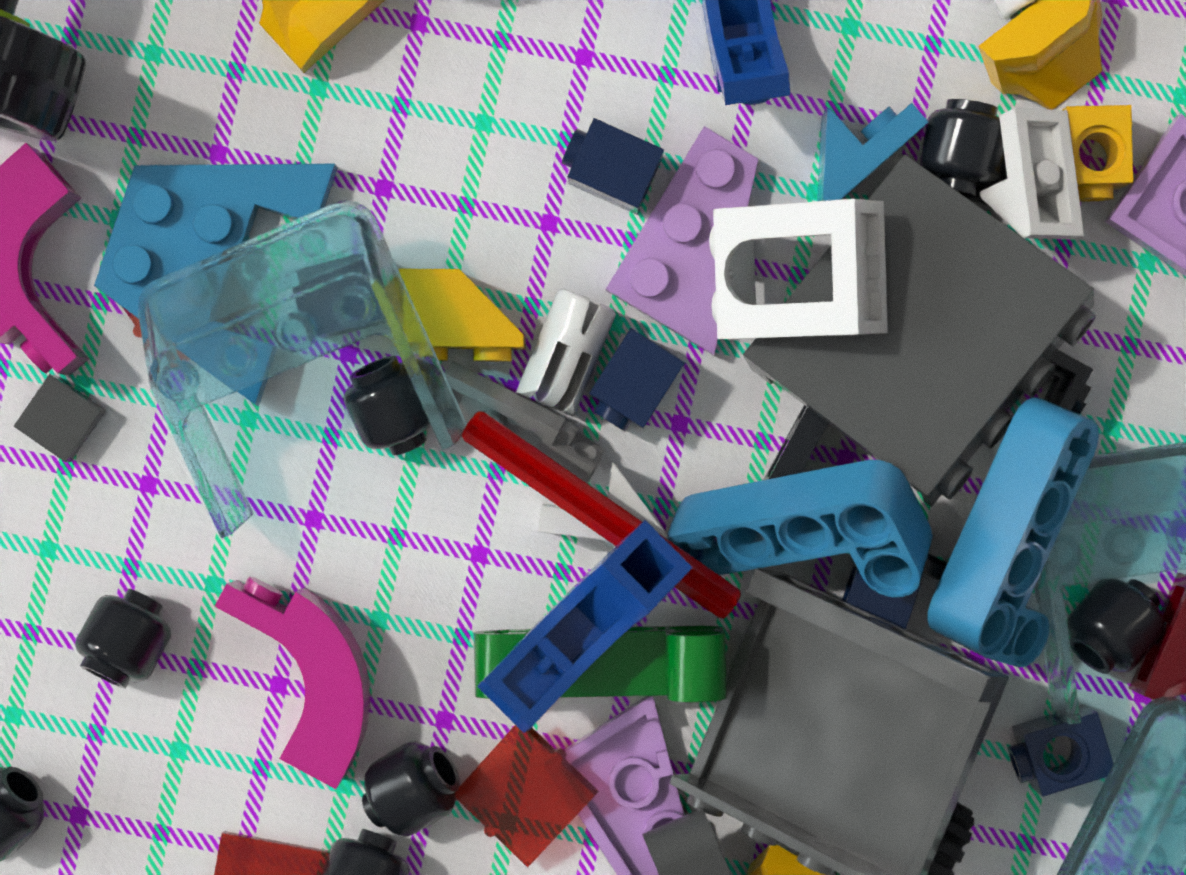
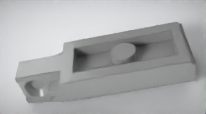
[432,361,605,484]

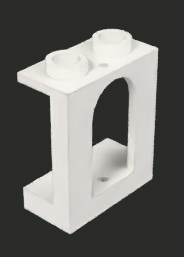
[709,199,888,339]

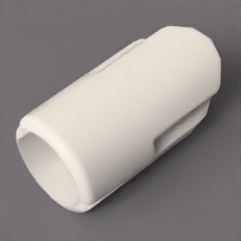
[516,289,616,416]

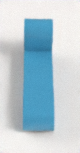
[927,397,1099,667]
[666,460,933,597]

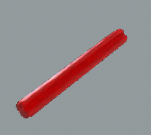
[461,411,741,619]

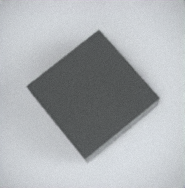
[13,374,106,462]

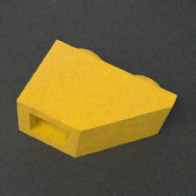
[394,268,526,362]

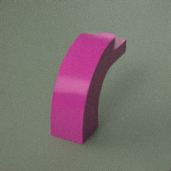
[0,143,89,376]
[214,576,370,789]

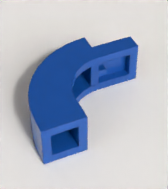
[701,0,791,105]
[477,520,693,733]

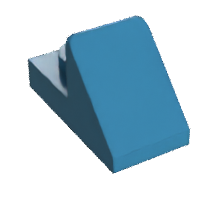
[817,103,928,201]

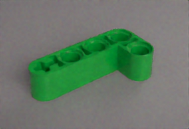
[474,625,727,702]

